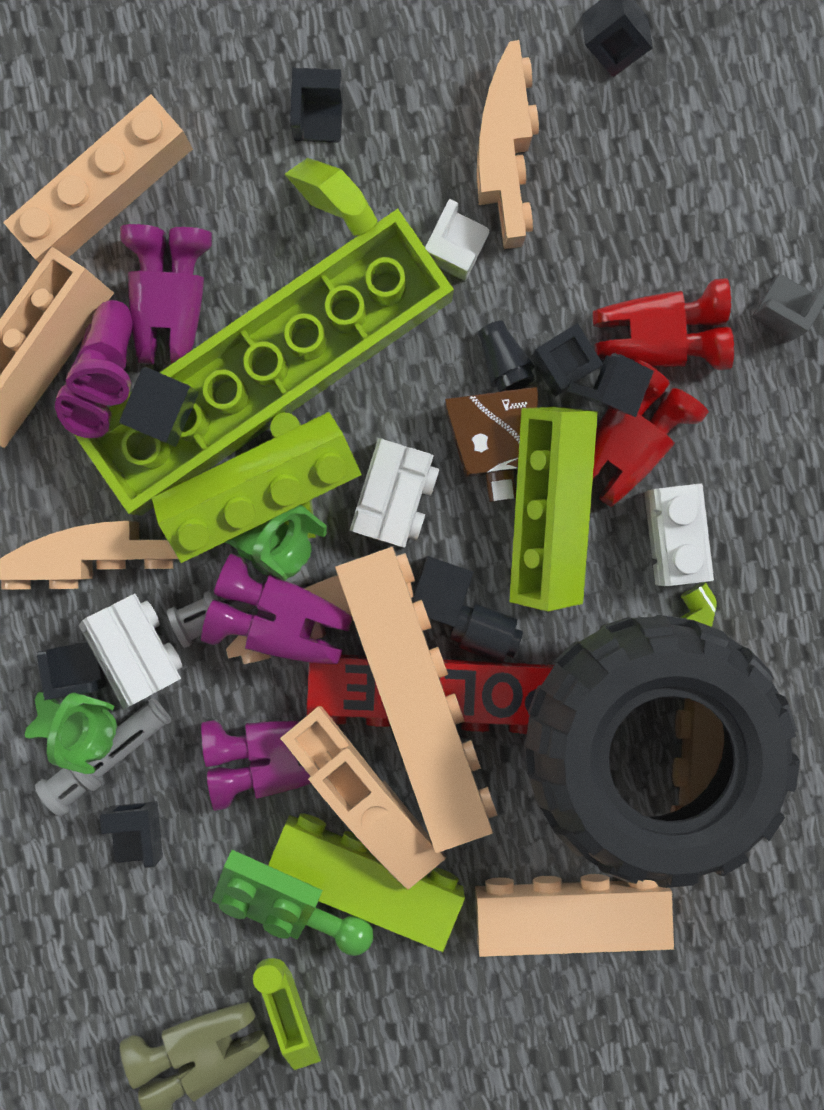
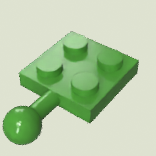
[212,850,373,956]

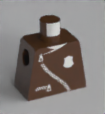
[444,387,538,502]

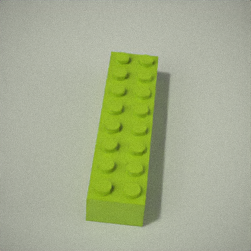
[74,208,454,516]

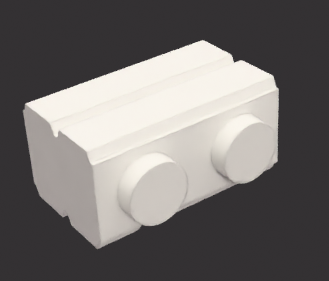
[349,438,439,548]
[644,483,714,586]
[79,594,182,709]

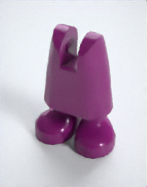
[120,224,212,365]
[55,300,133,438]
[201,553,353,664]
[201,720,312,811]

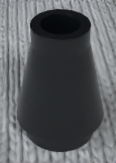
[478,320,535,392]

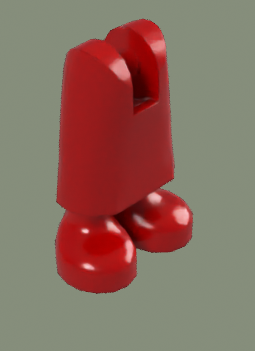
[593,278,734,370]
[593,359,709,507]

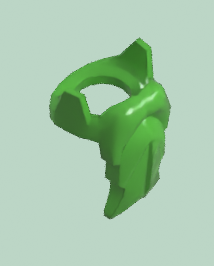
[224,505,327,581]
[24,692,117,774]

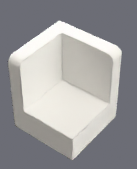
[425,199,489,281]

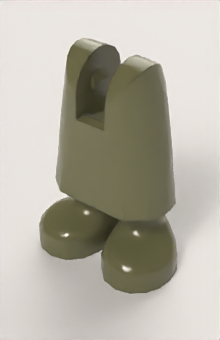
[120,1002,270,1110]

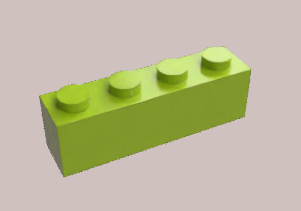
[509,407,598,612]
[152,412,362,563]
[268,813,465,952]

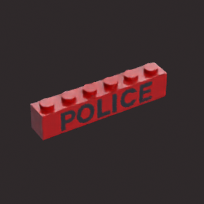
[307,654,555,734]

